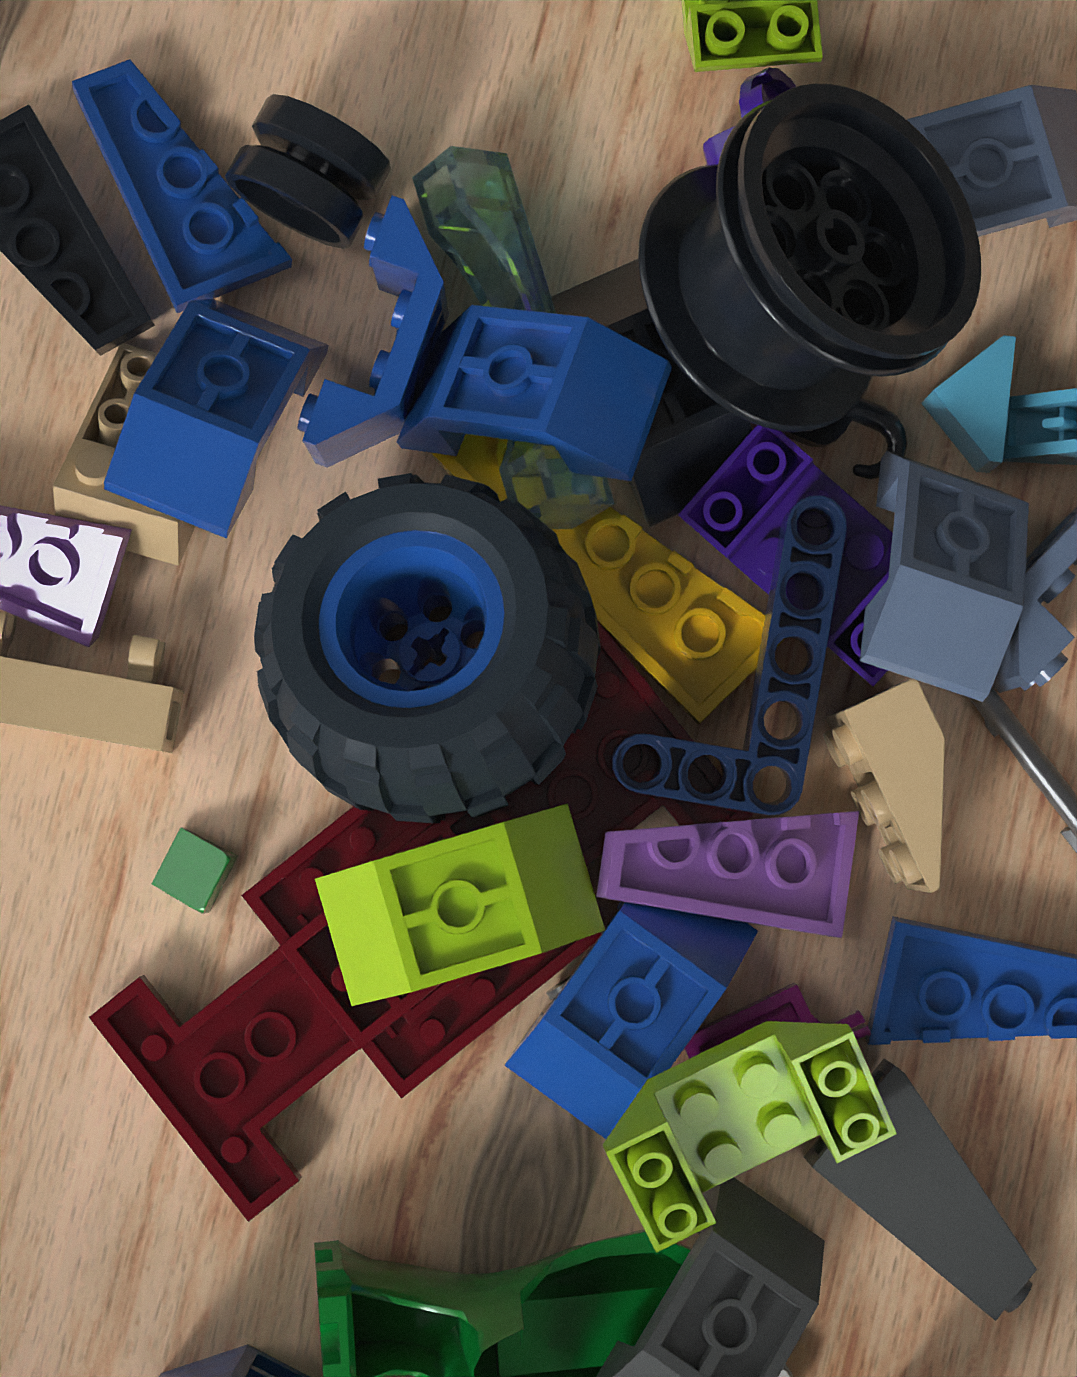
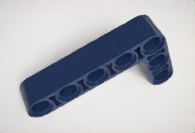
[611,496,846,815]

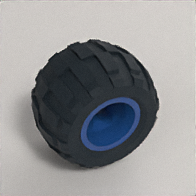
[254,473,601,824]

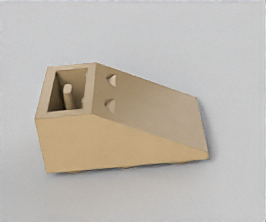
[53,343,196,566]
[823,679,945,893]

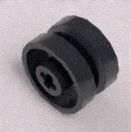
[225,94,391,249]

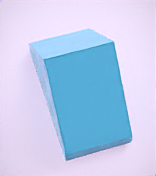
[921,335,1016,473]
[1003,388,1077,465]

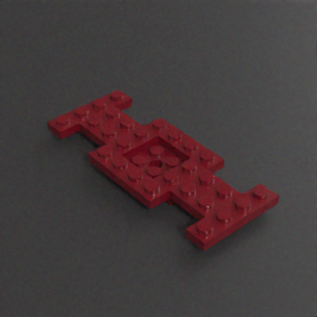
[89,621,753,1222]

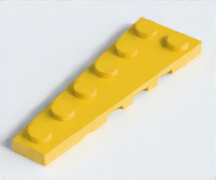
[431,434,786,725]

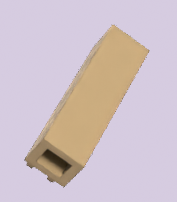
[0,611,184,753]

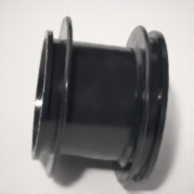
[638,83,981,432]

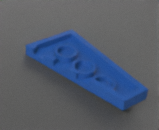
[72,59,292,313]
[865,916,1077,1045]

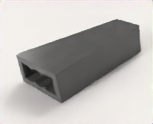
[804,1059,1037,1321]

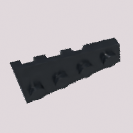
[0,104,155,356]

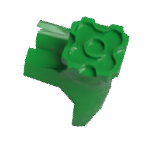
[314,1230,692,1377]

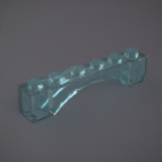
[412,146,615,529]

